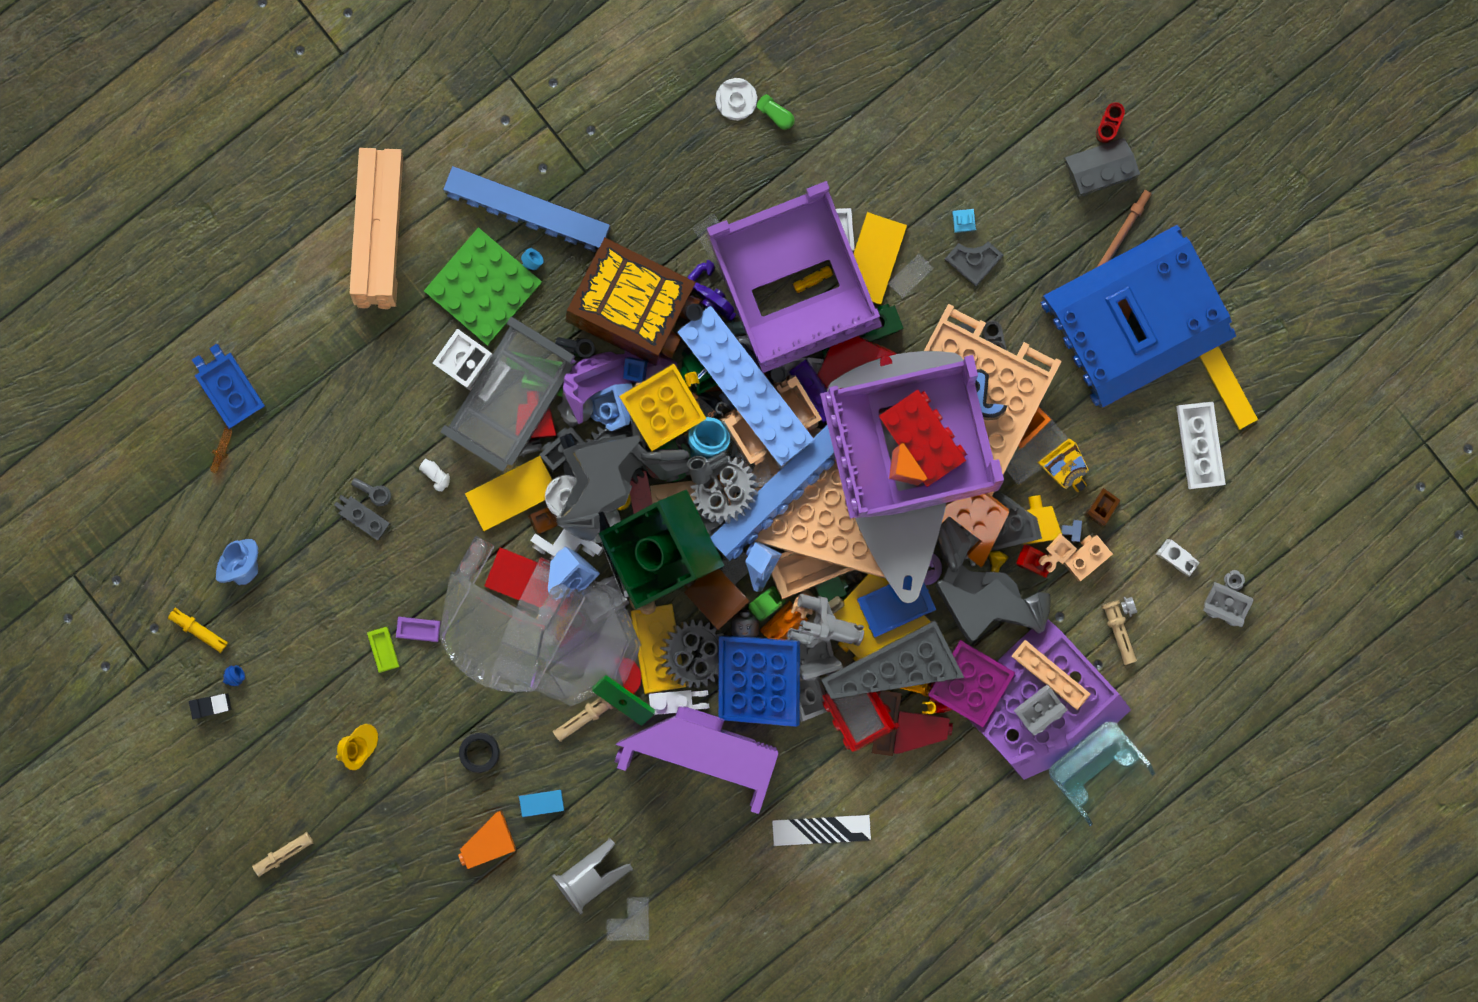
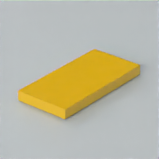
[854,212,907,305]
[465,456,552,531]
[631,604,686,694]

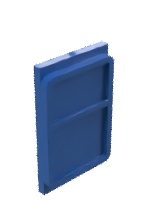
[857,575,936,638]

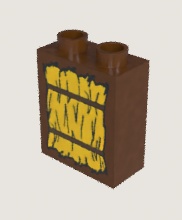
[566,237,701,366]

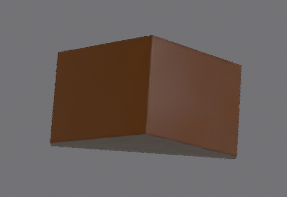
[1084,488,1120,527]

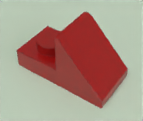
[1016,544,1050,578]

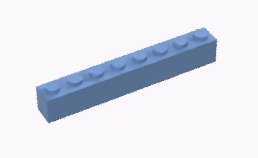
[443,166,611,252]
[711,425,836,561]

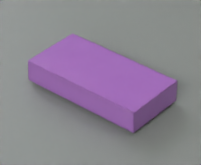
[396,617,441,642]

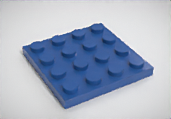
[719,635,800,727]

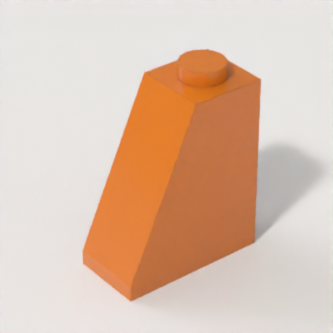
[458,810,517,869]

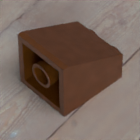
[684,569,749,630]

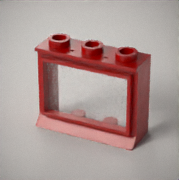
[822,691,900,752]

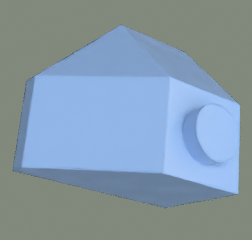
[590,383,633,431]
[746,542,782,592]
[548,547,600,599]

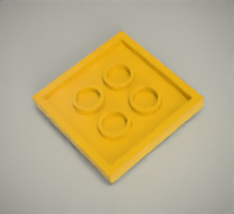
[619,364,706,451]

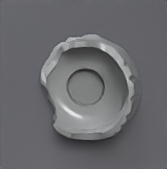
[558,392,593,427]

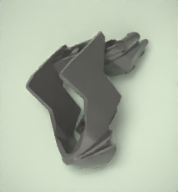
[556,434,690,541]
[935,517,1051,643]

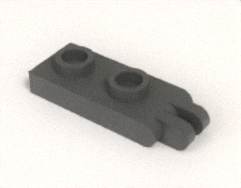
[334,495,391,541]

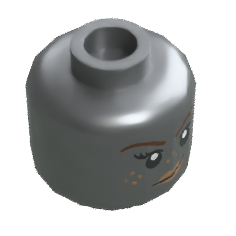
[732,610,759,638]

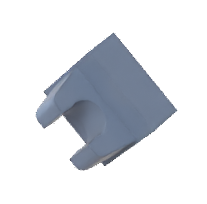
[1061,520,1082,543]

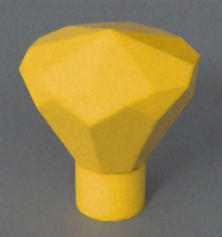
[989,551,1008,572]

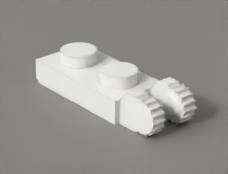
[649,690,709,715]

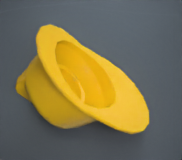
[336,724,378,770]

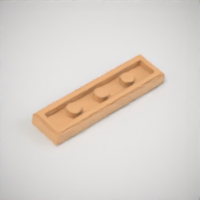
[1011,640,1091,710]

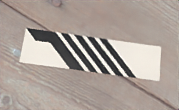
[773,815,871,846]

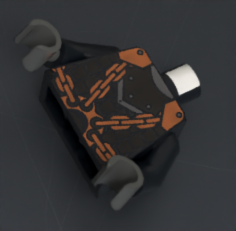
[674,391,731,450]

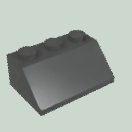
[1064,138,1140,197]

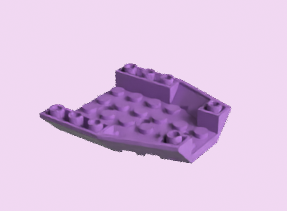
[968,619,1131,780]

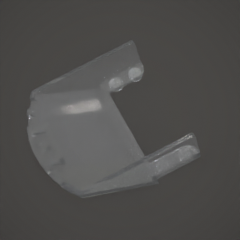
[439,536,586,693]

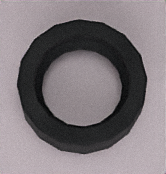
[459,733,500,773]

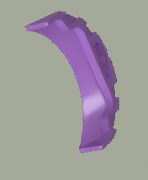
[563,351,677,424]

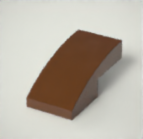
[528,507,558,535]

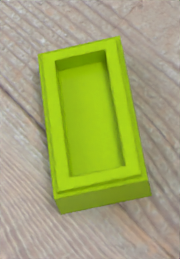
[367,626,400,673]

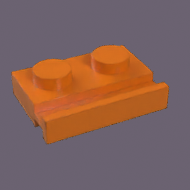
[760,601,808,640]

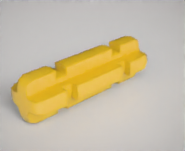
[793,266,833,293]

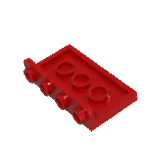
[879,389,968,487]

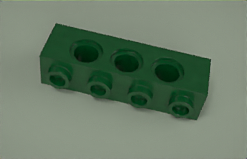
[821,304,904,359]

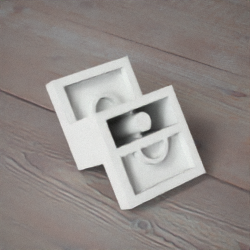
[433,329,511,402]
[530,529,604,560]

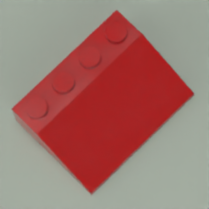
[817,336,897,389]

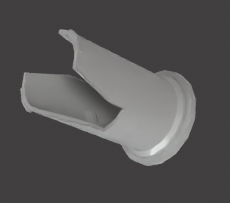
[552,838,633,915]

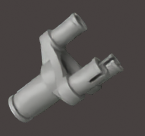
[787,593,864,648]

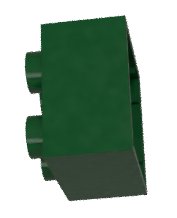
[598,489,724,609]

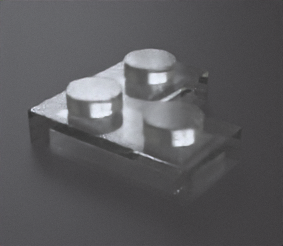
[606,897,649,941]

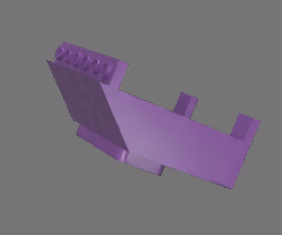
[707,181,882,373]
[820,355,1004,519]
[615,705,778,814]

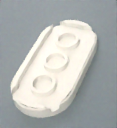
[545,475,620,543]

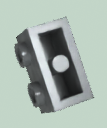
[540,427,585,472]

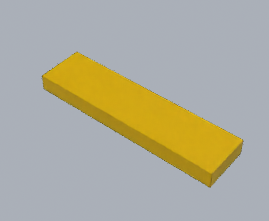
[1199,346,1258,430]

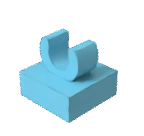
[952,209,976,233]

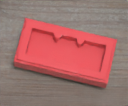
[630,471,652,514]

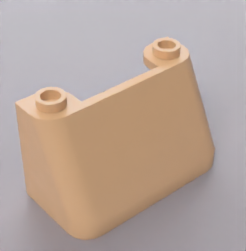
[719,375,822,465]

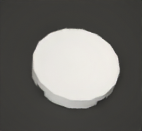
[715,78,757,121]

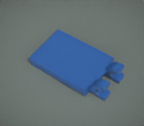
[192,344,265,429]

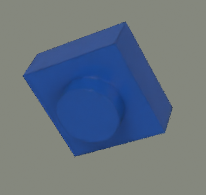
[623,357,648,382]

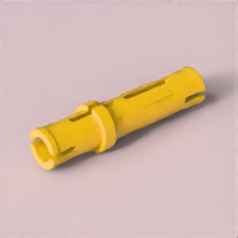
[168,607,228,654]

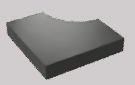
[944,241,1004,287]

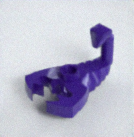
[687,260,737,322]

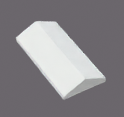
[1176,402,1226,489]

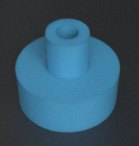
[521,248,543,270]

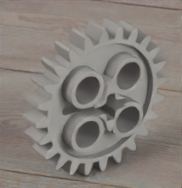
[690,456,759,524]

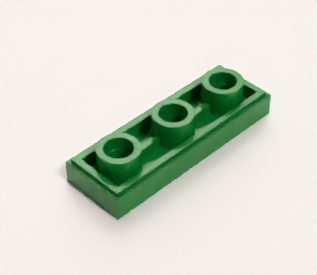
[592,675,655,726]

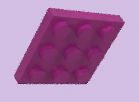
[928,640,1015,727]

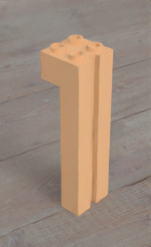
[350,148,403,309]
[771,551,854,600]

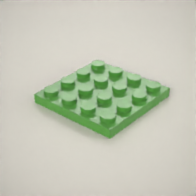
[424,227,542,346]

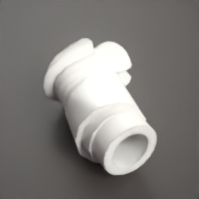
[419,459,450,491]

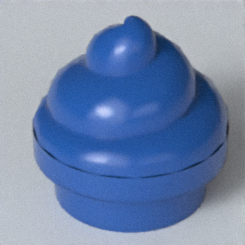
[223,665,245,686]

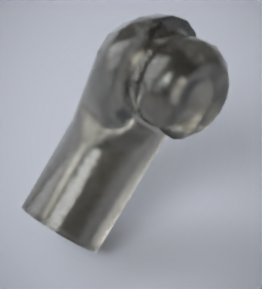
[844,567,867,585]

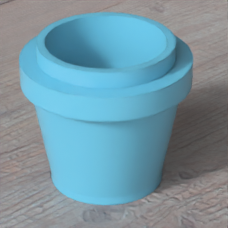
[688,417,730,459]

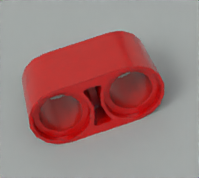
[1096,102,1125,143]

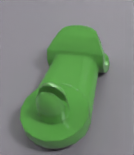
[757,94,795,130]

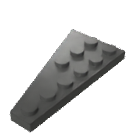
[821,620,964,699]

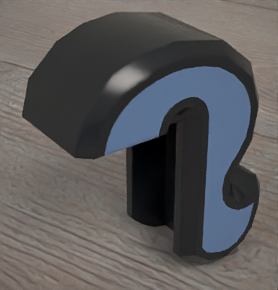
[975,369,1008,420]

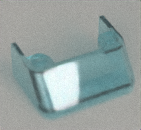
[1049,722,1155,827]

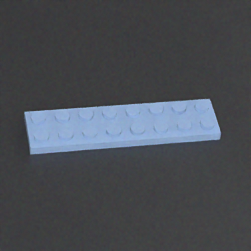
[678,306,815,466]

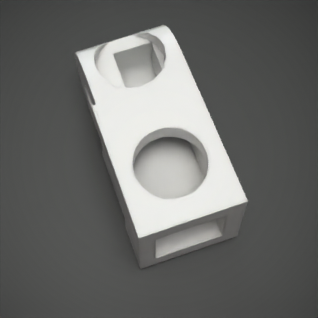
[1156,539,1199,577]

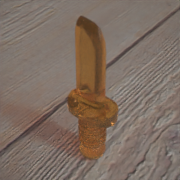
[210,426,232,473]

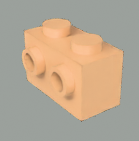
[1063,535,1113,582]

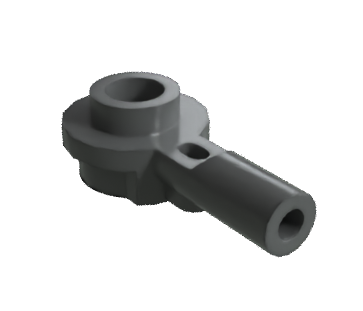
[351,478,391,506]

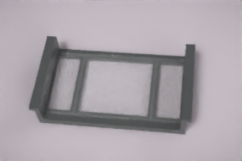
[441,317,577,472]

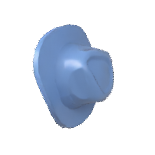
[216,539,258,585]

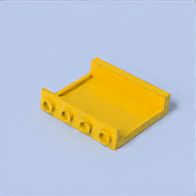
[833,574,931,661]

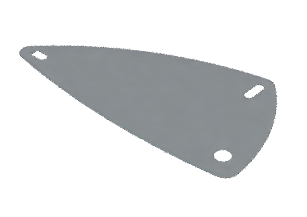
[827,351,963,603]

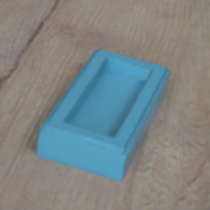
[519,790,564,817]

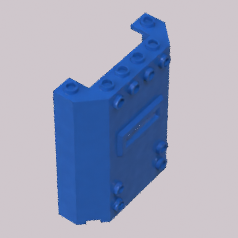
[1040,225,1236,408]

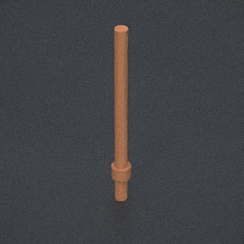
[1096,190,1152,268]

